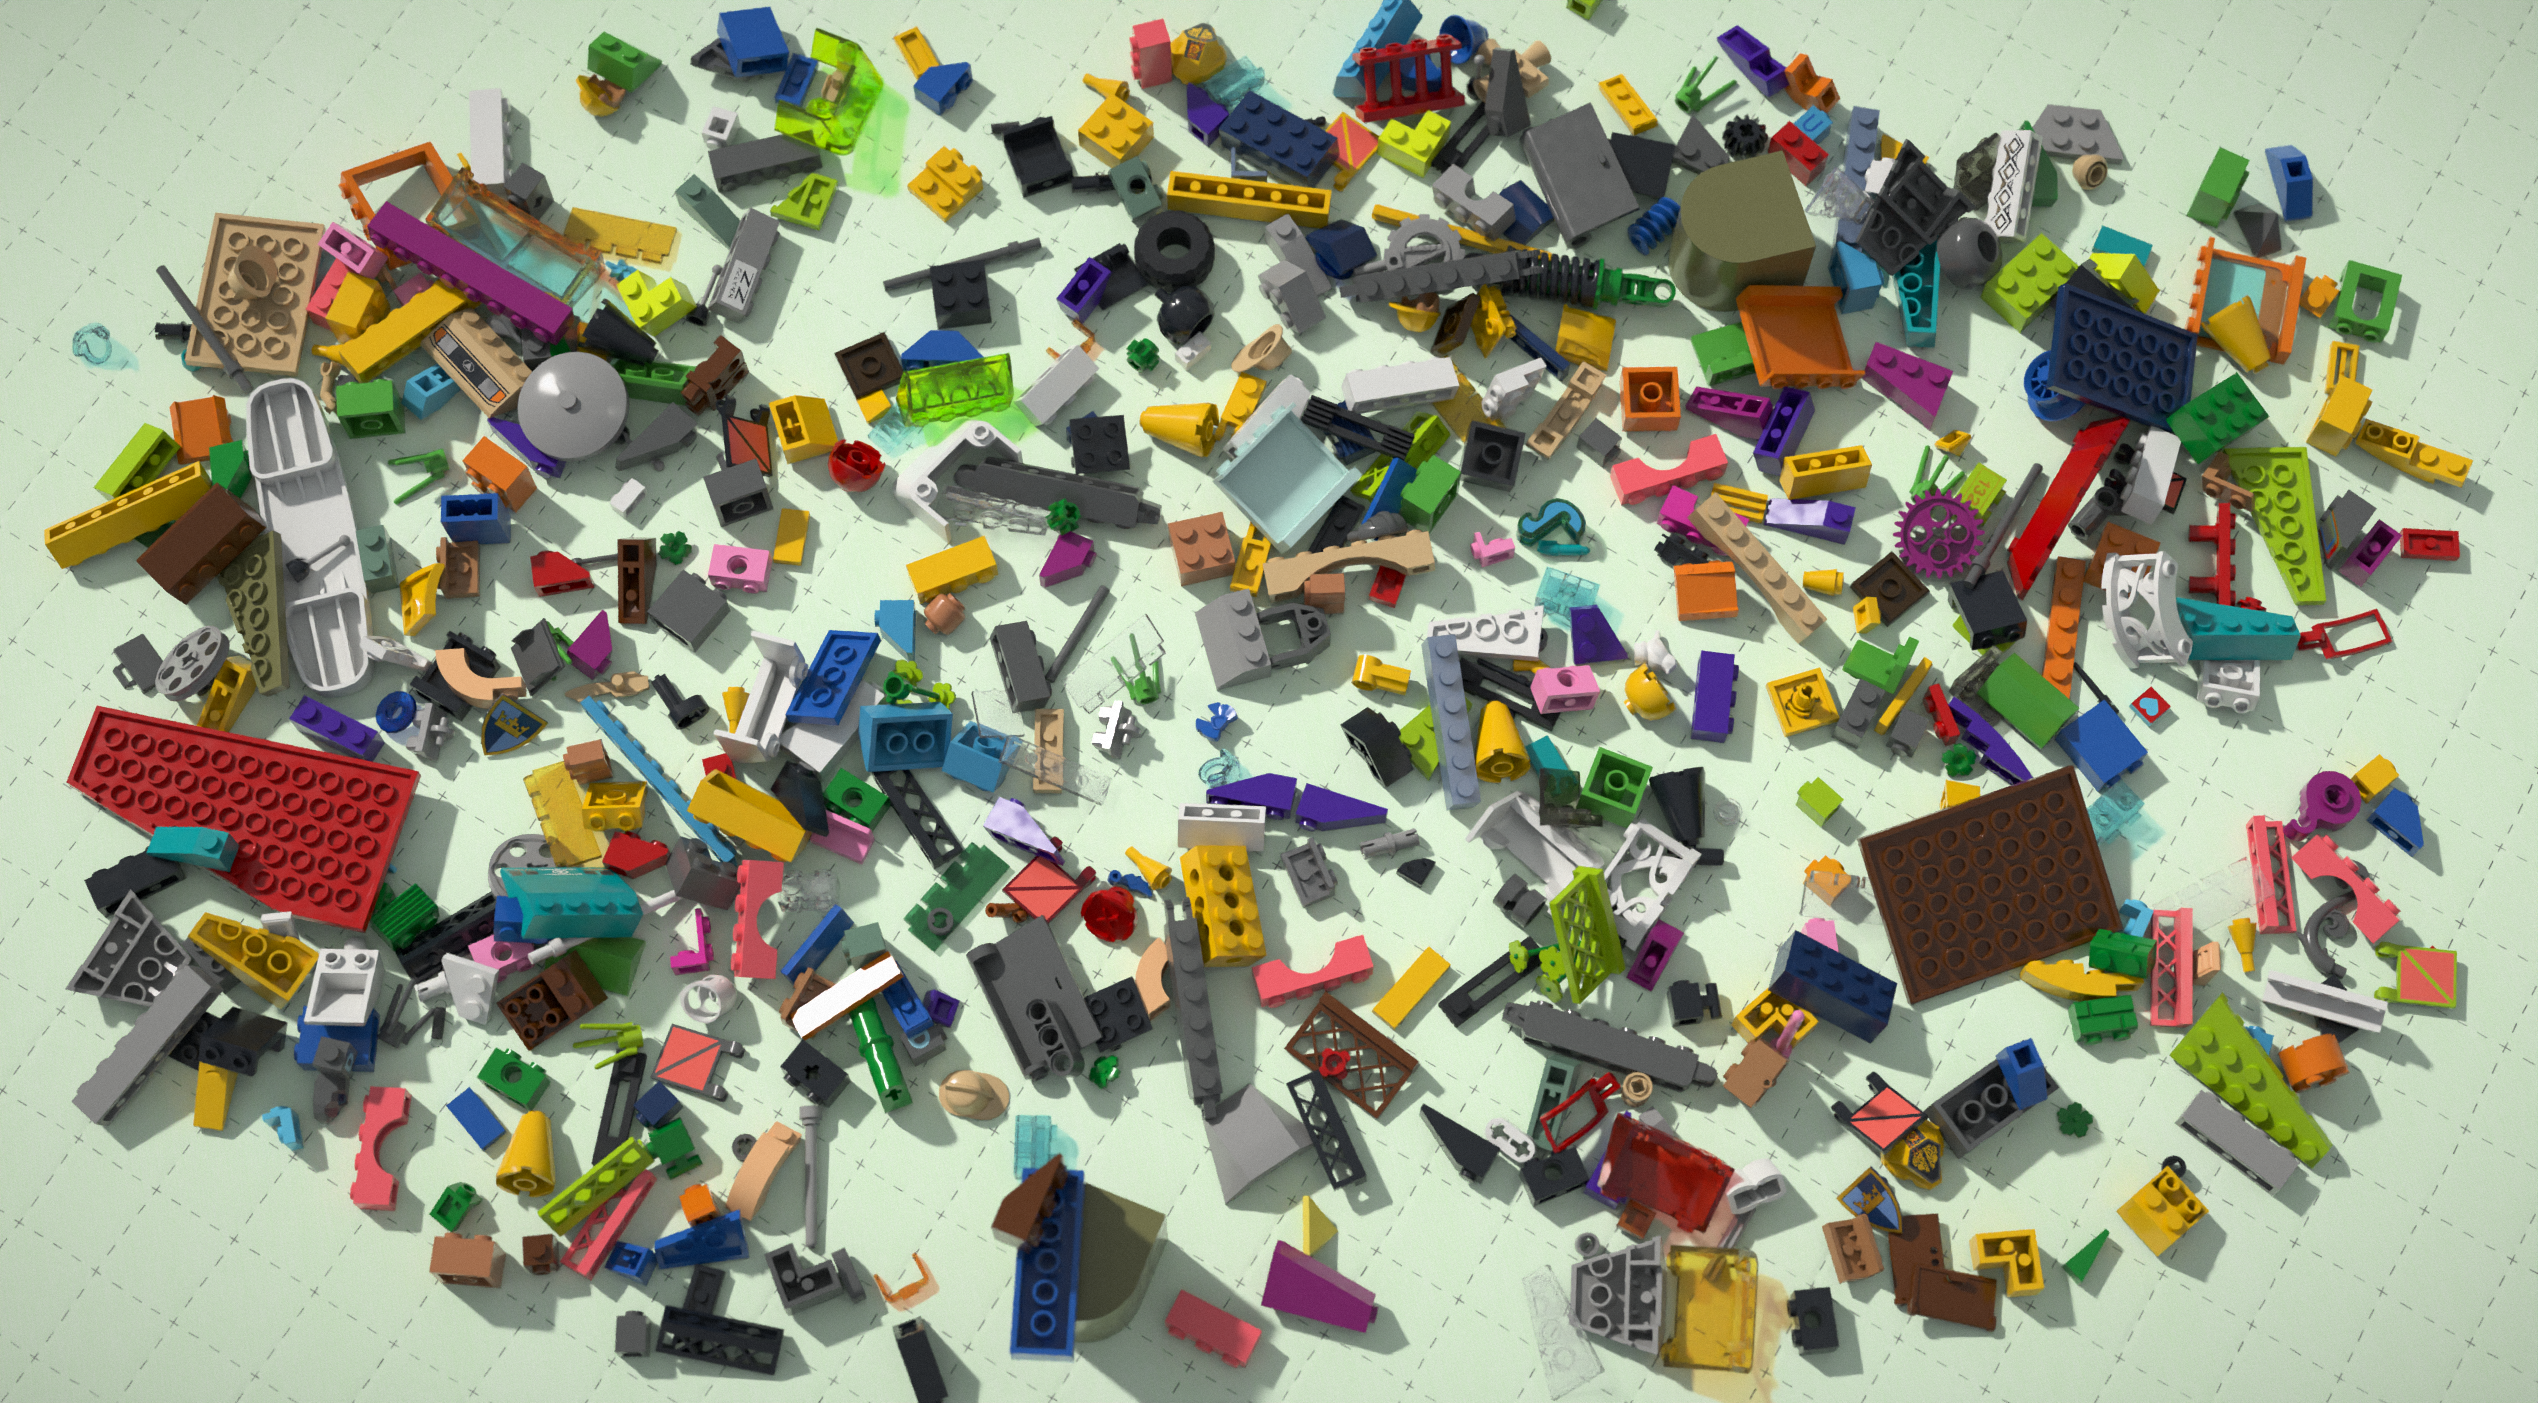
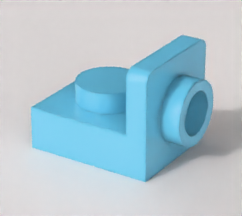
[2119,899,2154,937]
[262,1106,304,1151]

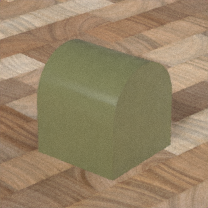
[1668,150,1816,312]
[1075,1183,1168,1343]

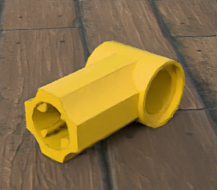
[1351,655,1411,695]

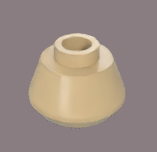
[2072,155,2108,190]

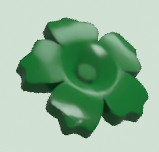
[658,531,692,565]
[1941,743,1977,777]
[1089,1055,1121,1089]
[2057,1102,2093,1138]

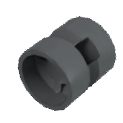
[1492,874,1547,928]

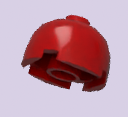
[828,439,886,492]

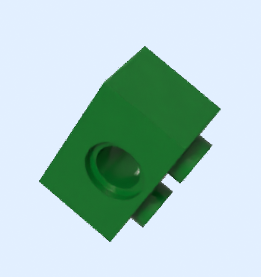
[823,768,891,832]
[477,1047,551,1111]

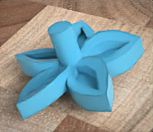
[605,259,637,281]

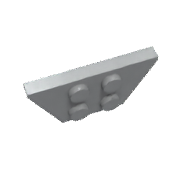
[2032,104,2123,165]

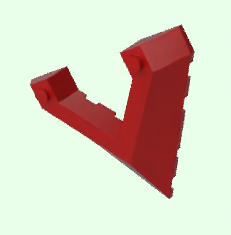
[2006,416,2130,601]

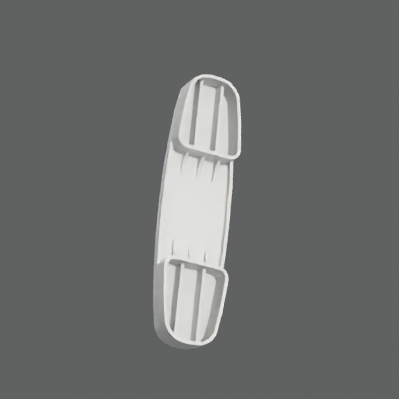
[246,378,375,698]

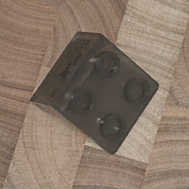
[1953,132,2000,212]
[1949,645,2003,727]
[1539,768,1603,829]

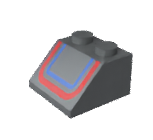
[2318,489,2377,570]

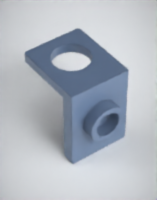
[1231,147,1267,182]

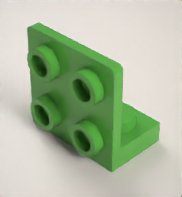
[1691,322,1756,387]
[1842,636,1919,694]

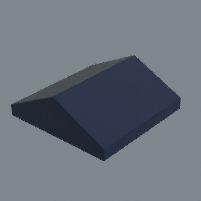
[1499,180,1554,245]
[1305,219,1377,275]

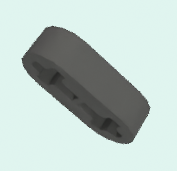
[831,1247,867,1305]

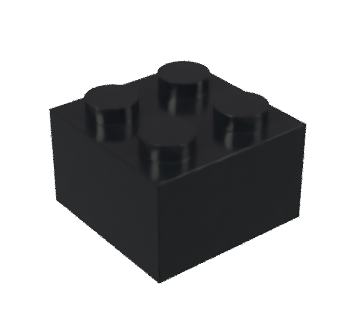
[930,260,992,330]
[1459,420,1526,492]

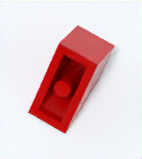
[530,550,595,597]

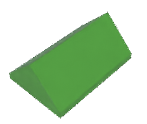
[609,358,696,406]
[1976,653,2080,750]
[544,937,646,996]

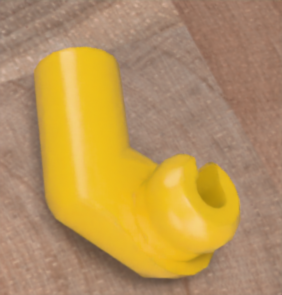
[1513,659,1550,674]

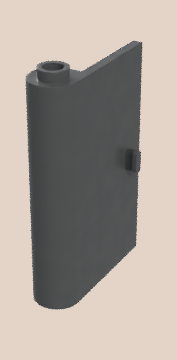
[1519,102,1640,249]
[966,915,1104,1082]

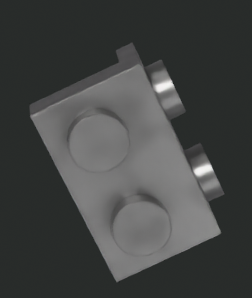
[1280,837,1338,908]

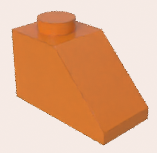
[679,1184,721,1227]

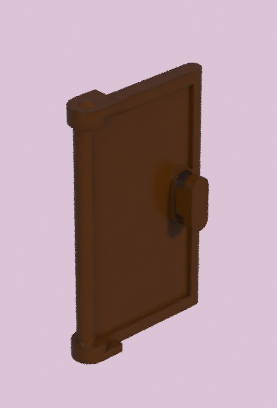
[1888,1213,1945,1306]
[1907,1262,1997,1332]

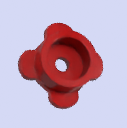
[2237,597,2267,612]
[1319,1048,1351,1080]

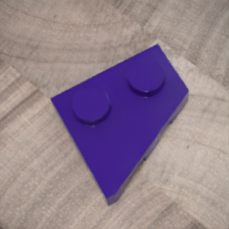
[1569,605,1628,665]

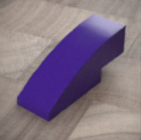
[1717,25,1790,98]

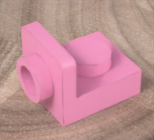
[1470,532,1515,567]

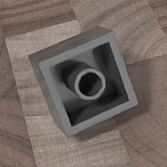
[703,452,773,527]

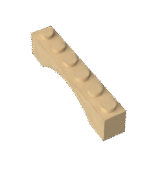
[1687,492,1827,644]
[1263,530,1435,603]

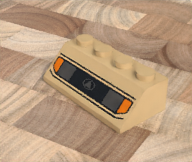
[420,307,532,418]

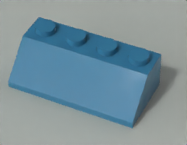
[1333,0,1423,98]

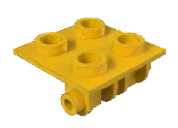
[1470,284,1516,359]

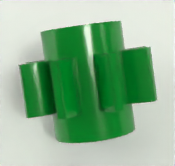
[1126,338,1160,372]
[1046,498,1082,536]

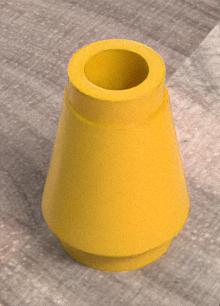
[1802,569,1844,596]

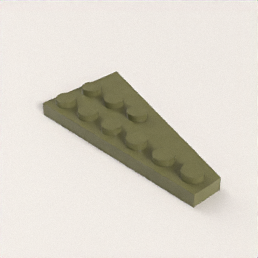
[217,531,290,697]

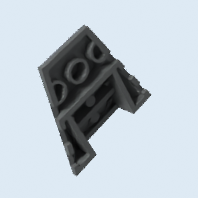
[1855,139,1976,276]

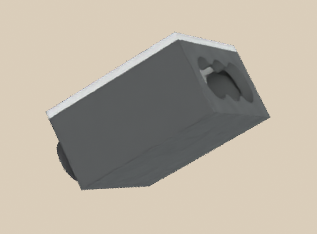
[647,569,731,654]

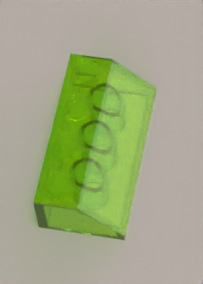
[896,353,1014,427]

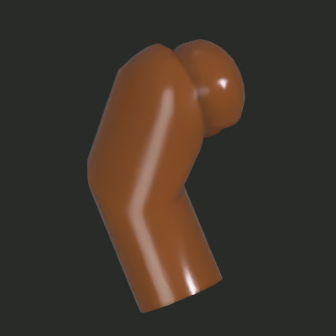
[985,903,1028,924]

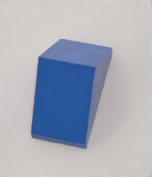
[604,1241,658,1286]

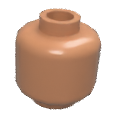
[924,593,966,635]

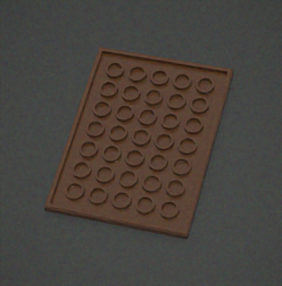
[1857,765,2124,1005]

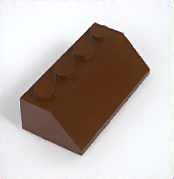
[136,482,266,605]

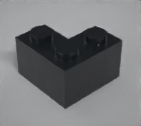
[1340,707,1414,788]

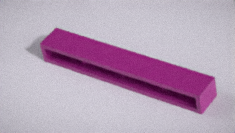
[367,201,575,345]

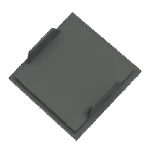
[511,618,565,696]

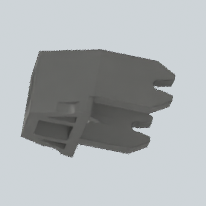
[1256,603,1331,670]

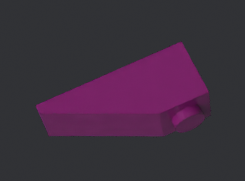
[1685,386,1773,439]

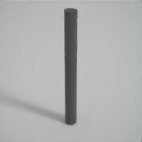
[1045,585,1110,683]

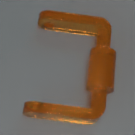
[1046,319,1095,360]
[873,1252,929,1304]

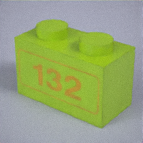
[1945,462,2007,527]

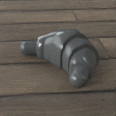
[1347,511,1409,543]

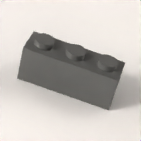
[989,621,1052,714]

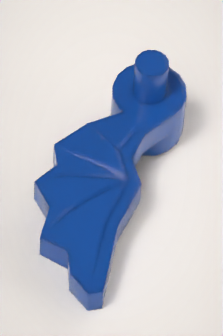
[1107,870,1152,898]

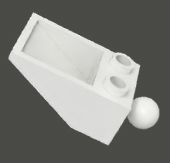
[304,936,385,1026]

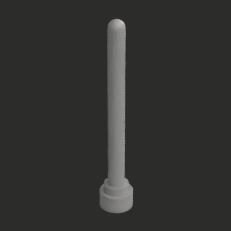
[799,1105,823,1249]

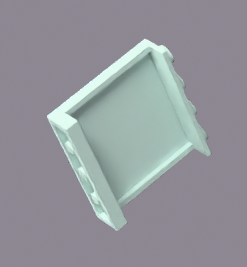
[1212,402,1362,554]

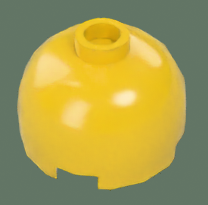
[1623,663,1677,720]

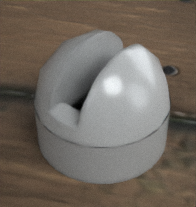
[1574,1232,1600,1257]

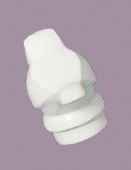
[486,314,522,345]
[1634,630,1677,675]

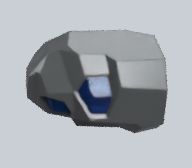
[313,1073,350,1124]

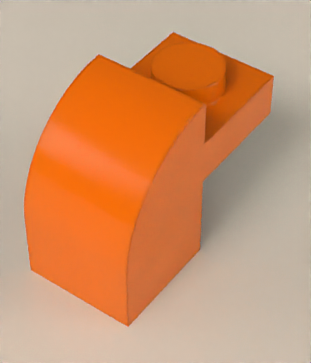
[1784,53,1840,113]

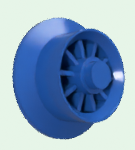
[2023,350,2086,422]

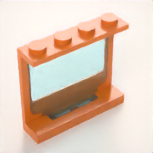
[2185,237,2307,365]

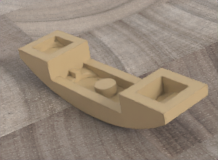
[1525,361,1607,459]

